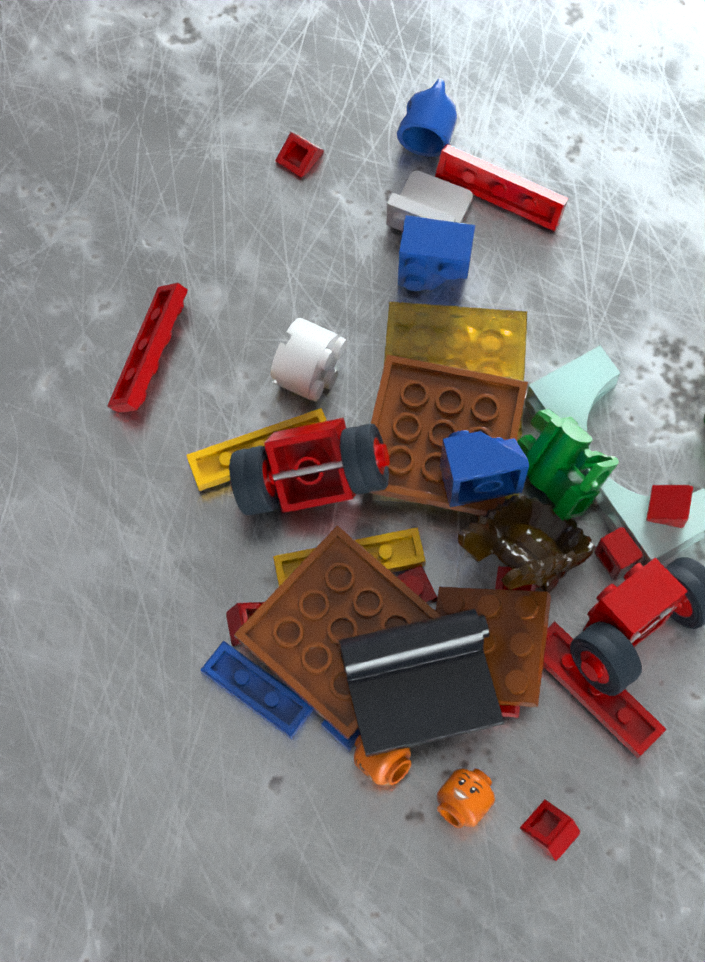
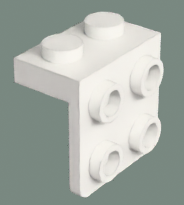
[386,171,473,231]

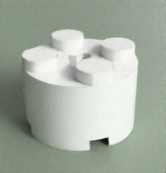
[270,318,347,402]

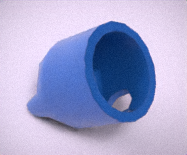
[397,78,457,157]

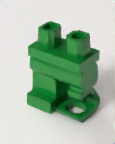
[517,409,619,521]

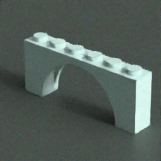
[525,345,705,566]

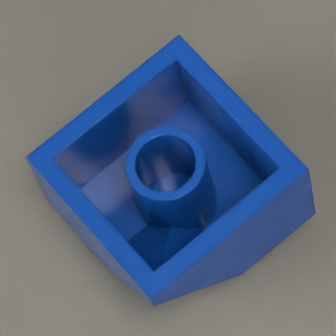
[398,215,475,291]
[440,430,529,507]

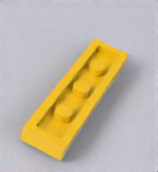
[186,408,327,491]
[273,527,426,586]

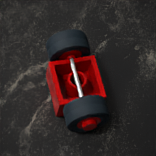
[229,418,390,515]
[570,557,705,696]

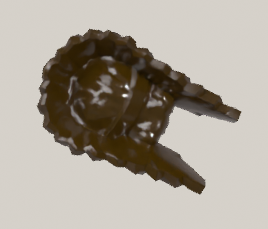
[458,495,596,593]

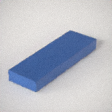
[200,640,314,739]

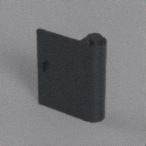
[338,609,504,757]

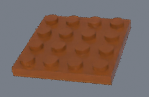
[369,355,528,516]
[234,525,441,740]

